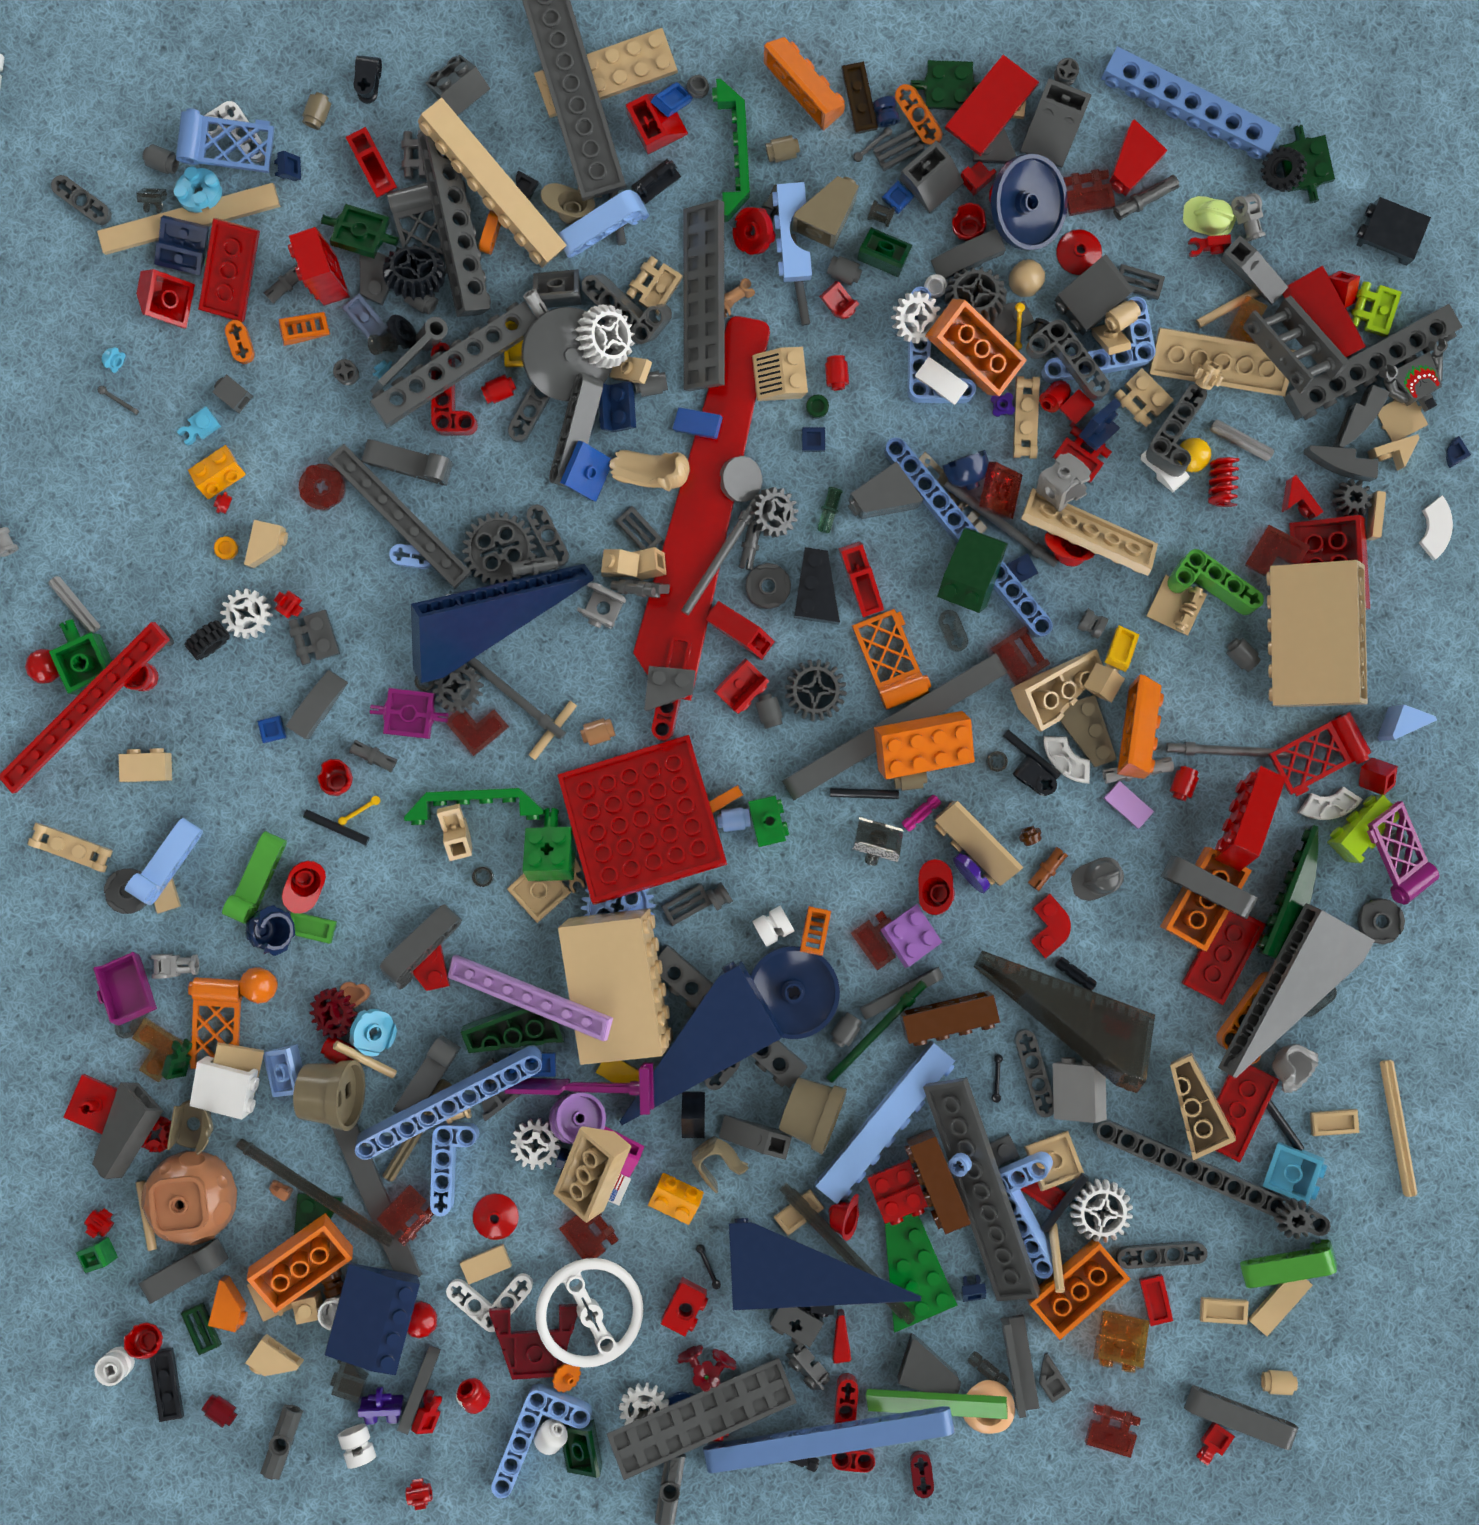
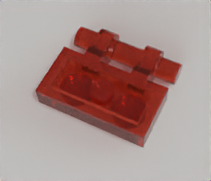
[1063,169,1115,216]
[850,910,896,971]
[376,1184,434,1246]
[559,1213,619,1259]
[1085,1404,1141,1458]

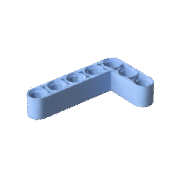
[907,286,976,404]
[1041,296,1155,383]
[999,1151,1053,1279]
[491,1384,592,1498]

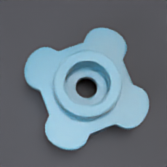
[102,347,126,373]
[373,360,392,379]

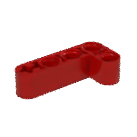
[431,342,478,436]
[831,1373,875,1473]

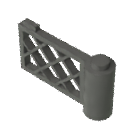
[387,182,447,274]
[370,317,448,394]

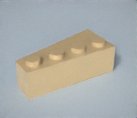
[1170,1053,1236,1160]

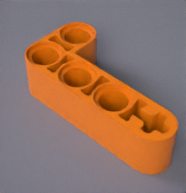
[1216,972,1269,1064]

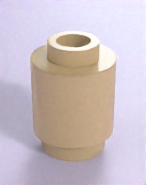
[1105,300,1141,333]
[1261,1370,1298,1395]

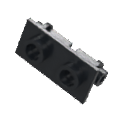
[631,159,681,204]

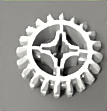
[575,304,635,369]
[1070,1179,1133,1243]

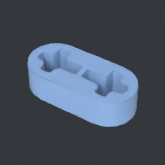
[389,544,431,569]

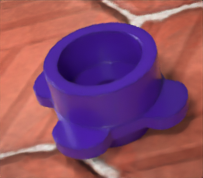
[991,393,1015,417]

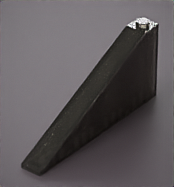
[974,951,1155,1093]

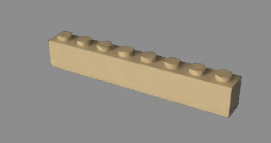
[418,97,567,268]

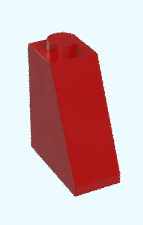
[1109,119,1167,197]
[705,601,775,660]

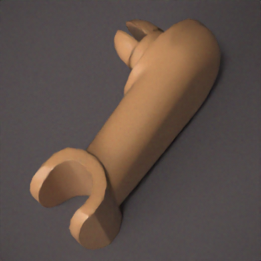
[724,278,755,317]

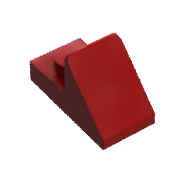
[1281,475,1324,520]

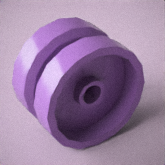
[549,1092,606,1145]

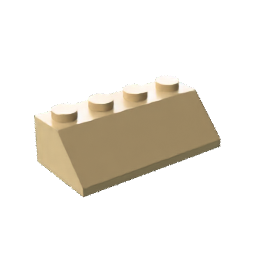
[933,801,1023,886]
[553,1126,631,1223]

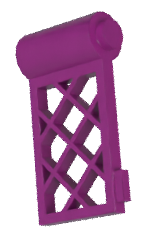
[1367,801,1439,905]

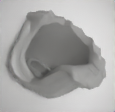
[1272,1043,1319,1093]

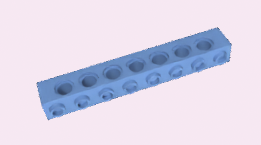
[1101,46,1281,160]

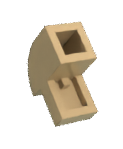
[437,804,472,861]

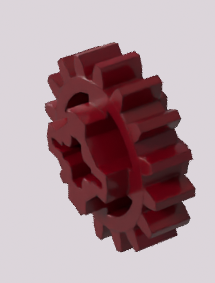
[309,987,358,1039]

